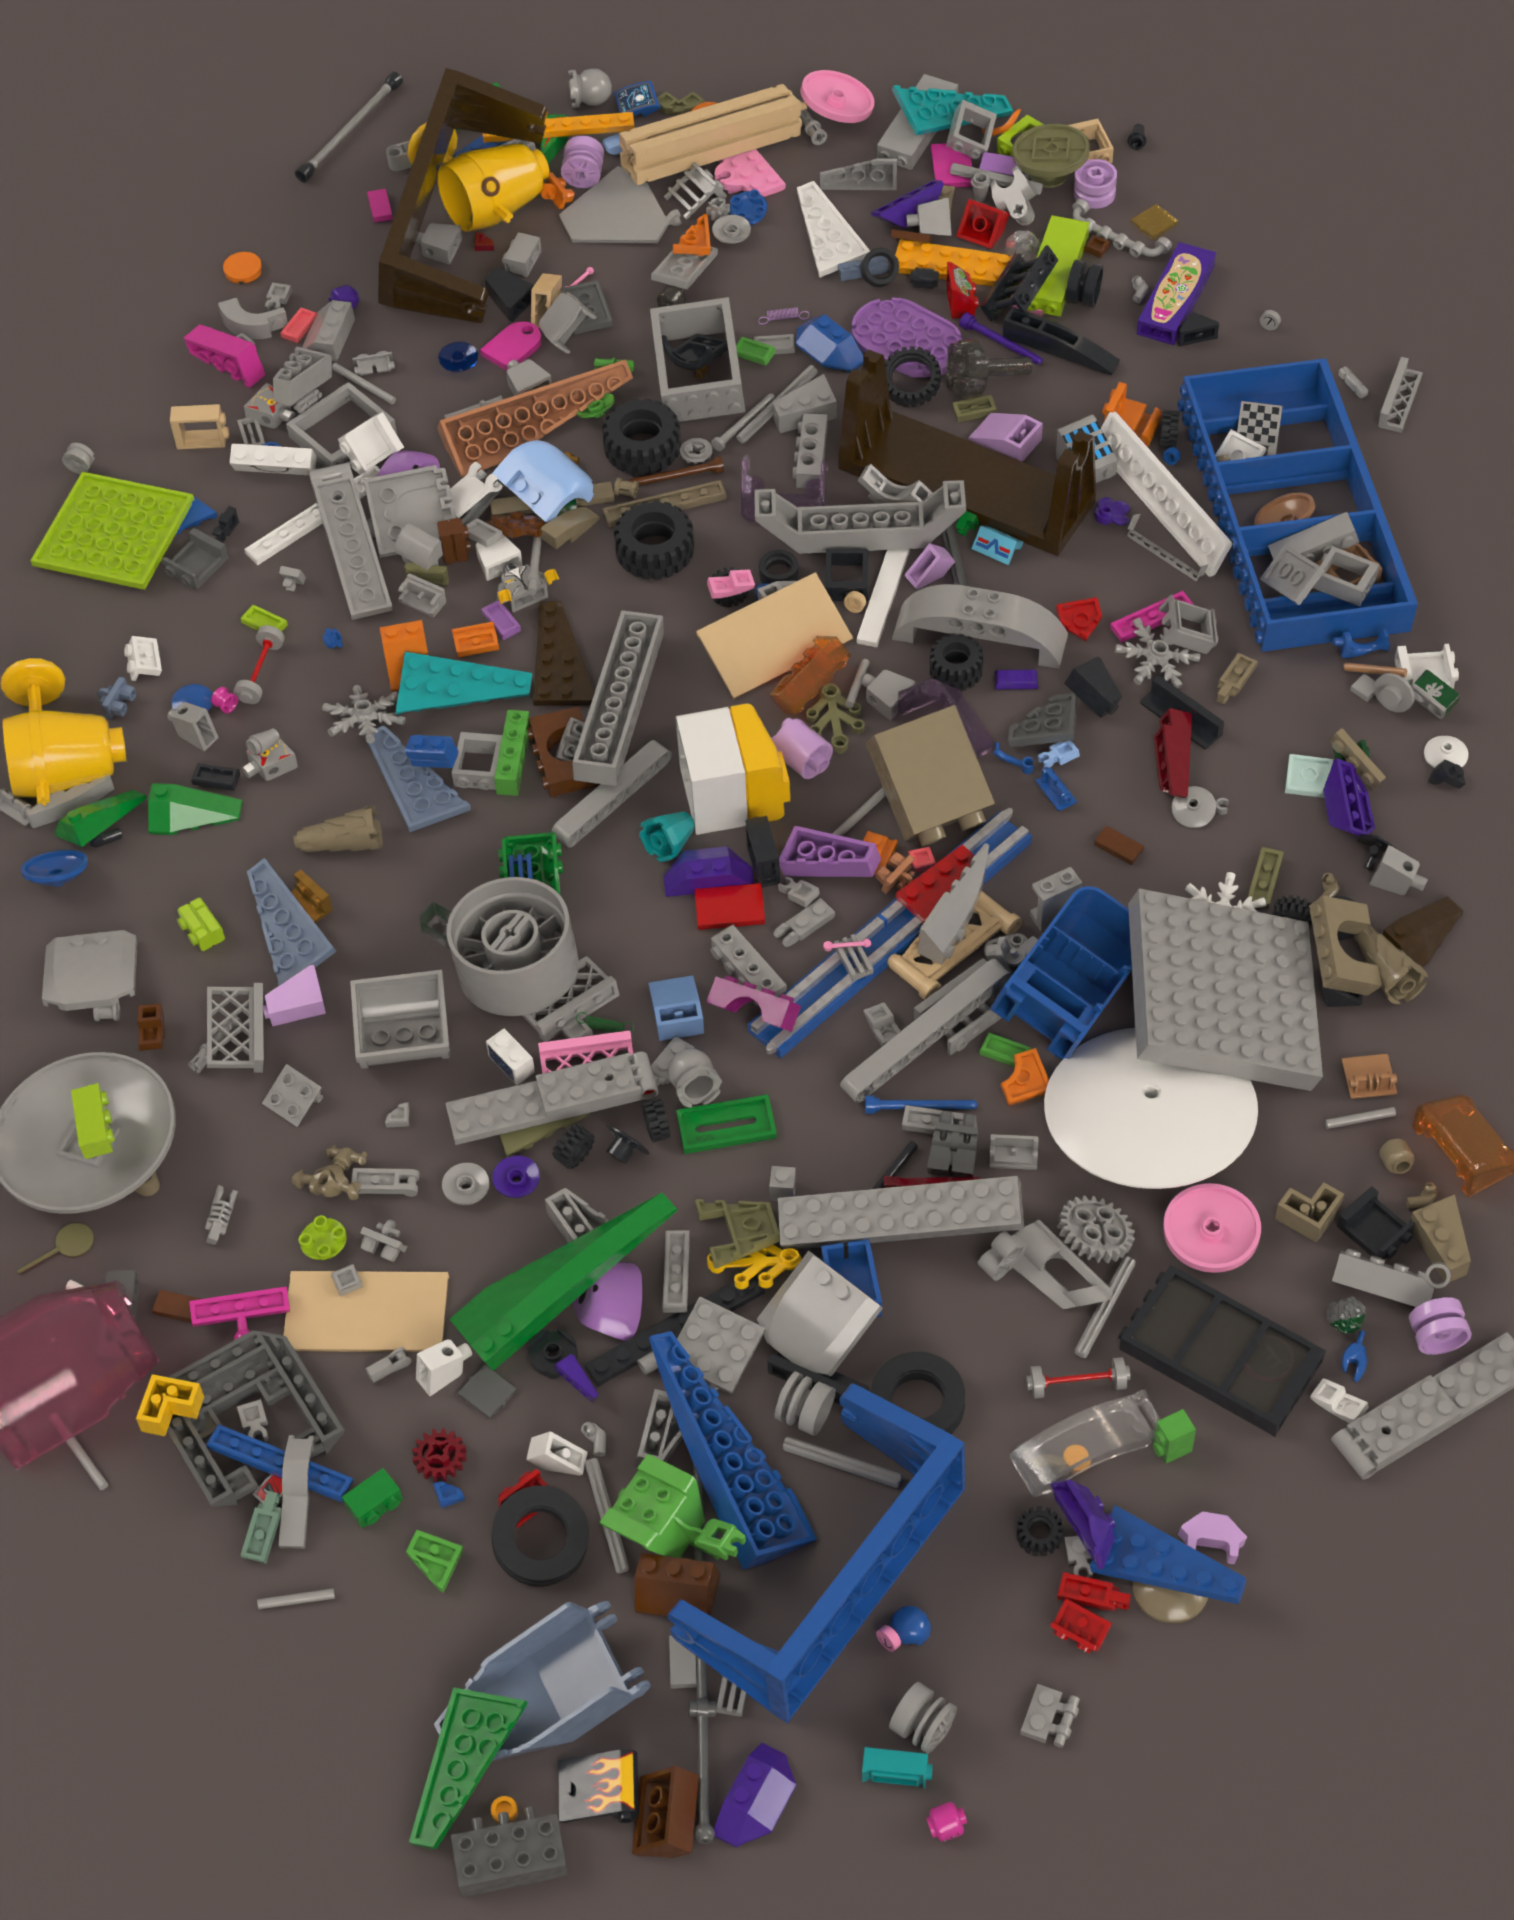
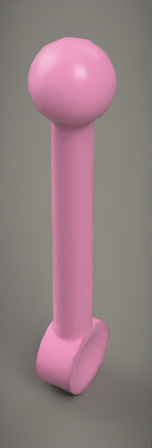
[565,267,594,287]
[823,939,871,951]

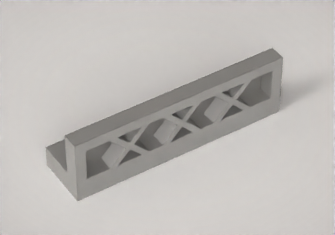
[1378,357,1423,433]

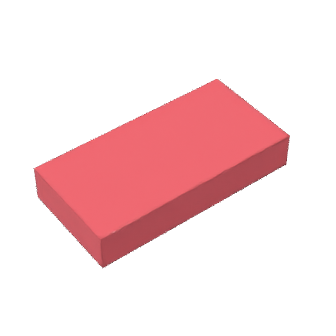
[280,307,318,343]

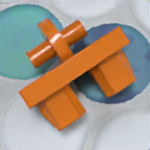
[540,172,574,209]

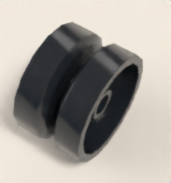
[1066,259,1104,308]

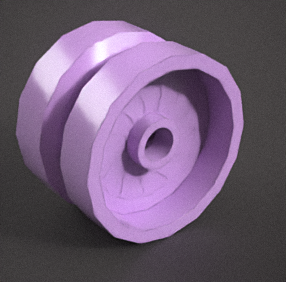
[1074,159,1117,209]
[1409,1297,1472,1355]

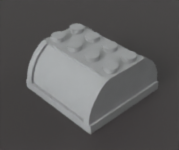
[350,970,450,1069]

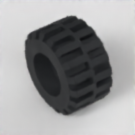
[929,634,983,692]

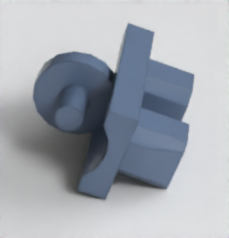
[97,677,136,720]

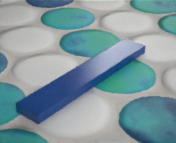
[206,1424,353,1503]

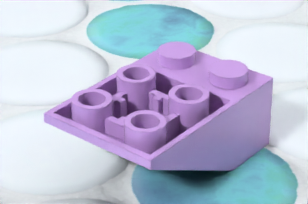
[968,413,1043,462]

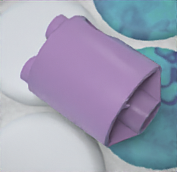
[771,718,833,779]

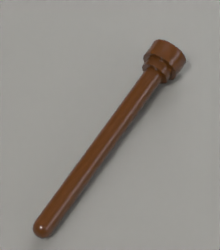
[628,456,724,486]

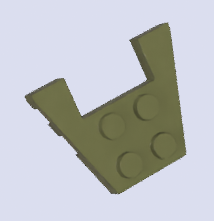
[695,1199,780,1269]

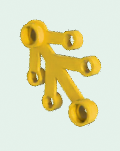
[707,1244,802,1289]

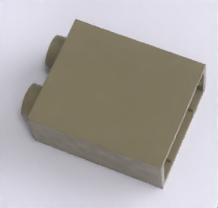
[865,705,995,847]

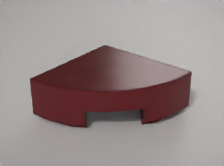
[475,233,494,251]

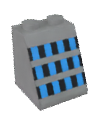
[1056,415,1118,483]

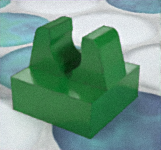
[956,511,979,536]

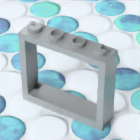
[286,382,397,467]

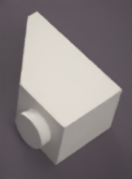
[526,1431,588,1476]

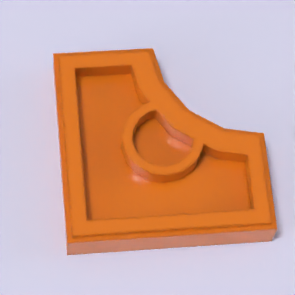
[1000,1048,1049,1106]

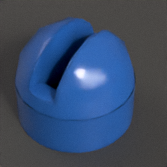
[1163,447,1181,465]

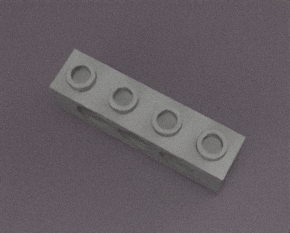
[793,413,828,489]

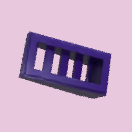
[554,1354,598,1402]

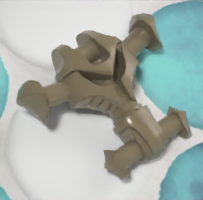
[291,1145,368,1200]

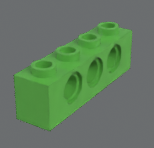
[494,710,530,796]

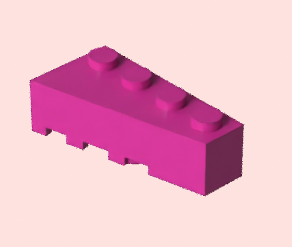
[184,324,266,388]

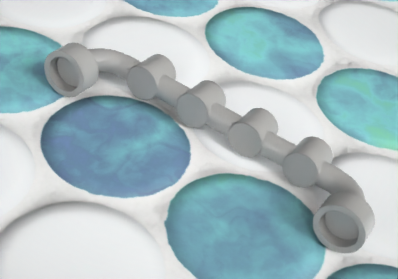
[1072,199,1172,258]

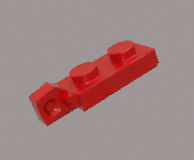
[1057,1572,1131,1611]

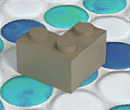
[1275,1182,1344,1243]

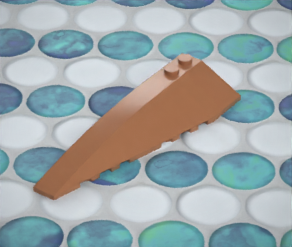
[437,359,633,478]

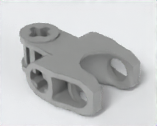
[990,166,1036,226]

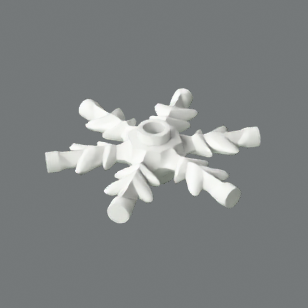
[1185,872,1266,912]

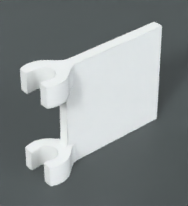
[446,462,503,518]

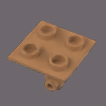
[1341,1054,1397,1099]

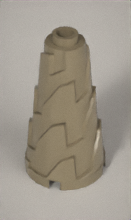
[293,805,383,852]
[1354,926,1428,1004]

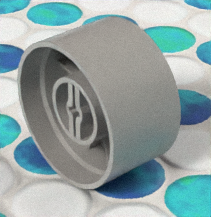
[447,877,579,1016]

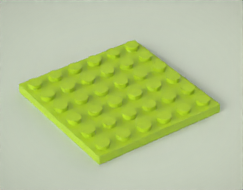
[30,472,195,590]

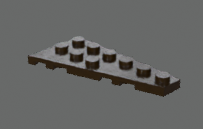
[533,601,595,706]

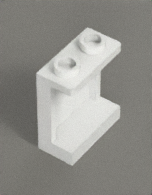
[338,412,404,474]
[1394,644,1459,689]

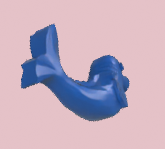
[1333,628,1391,658]

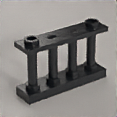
[980,245,1058,321]

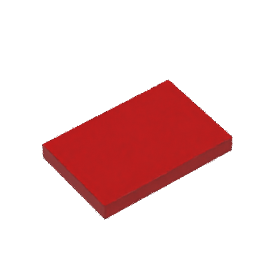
[694,883,765,930]

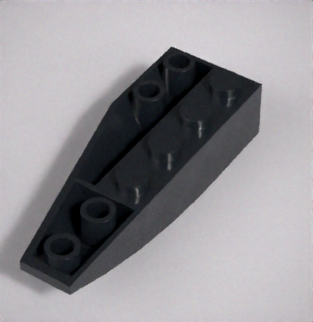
[1003,307,1120,376]

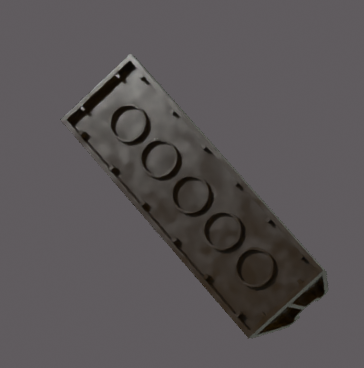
[378,68,548,323]
[838,349,1096,556]

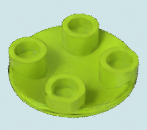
[298,1215,347,1260]

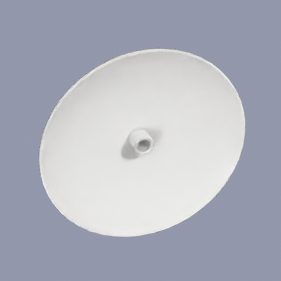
[1044,1028,1258,1189]

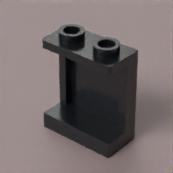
[1337,1186,1415,1260]

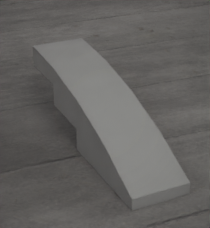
[26,775,114,828]

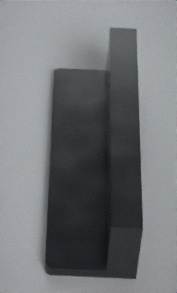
[1140,675,1224,749]
[767,1352,869,1405]

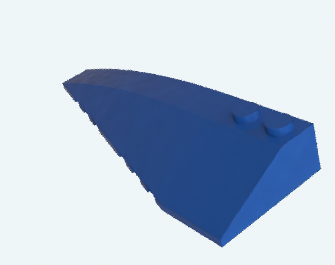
[649,1331,817,1570]

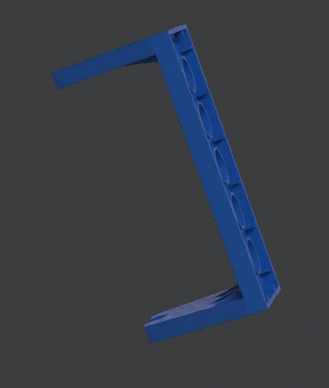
[667,1383,965,1723]

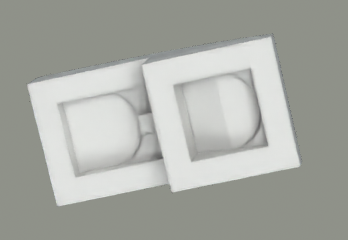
[1310,1378,1369,1423]

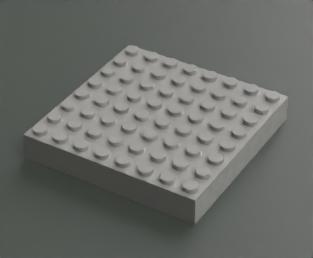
[1128,888,1323,1091]

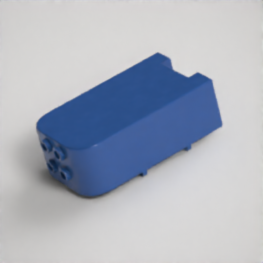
[990,886,1132,1060]

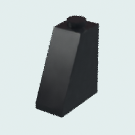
[485,266,534,322]
[1064,656,1122,718]

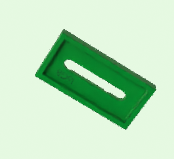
[676,1094,777,1154]

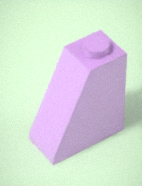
[263,965,326,1026]

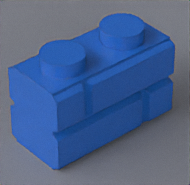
[405,735,459,768]

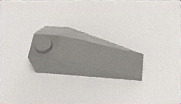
[820,158,897,190]

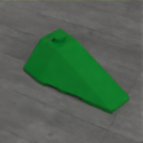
[148,783,243,835]

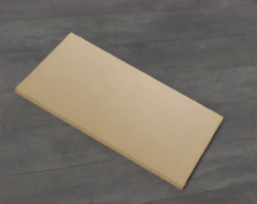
[696,572,853,699]
[283,1271,449,1352]

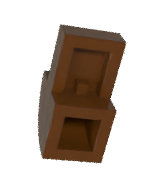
[137,1003,165,1051]

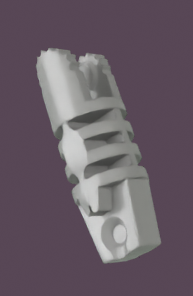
[205,1185,238,1246]

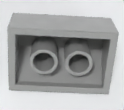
[302,300,355,362]

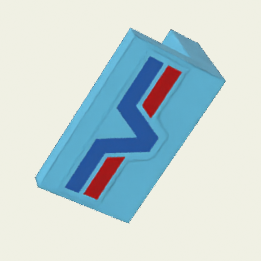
[971,526,1023,565]

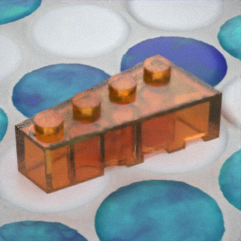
[770,636,852,714]

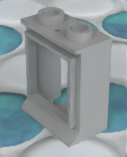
[1159,594,1218,654]

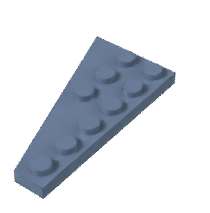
[247,858,336,986]

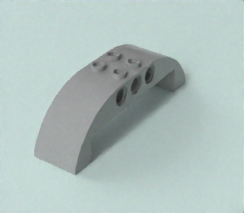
[892,584,1068,669]

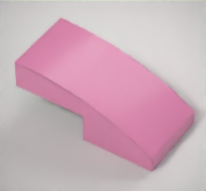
[707,570,755,599]

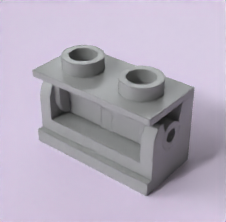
[502,232,542,278]

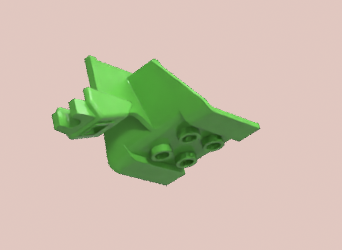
[599,1454,746,1560]

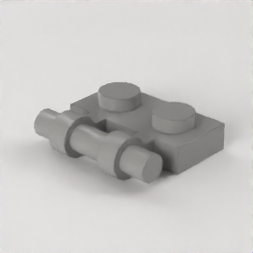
[1020,1684,1080,1748]

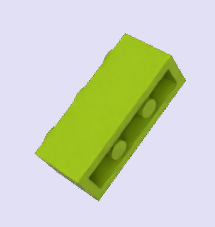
[71,1083,115,1159]

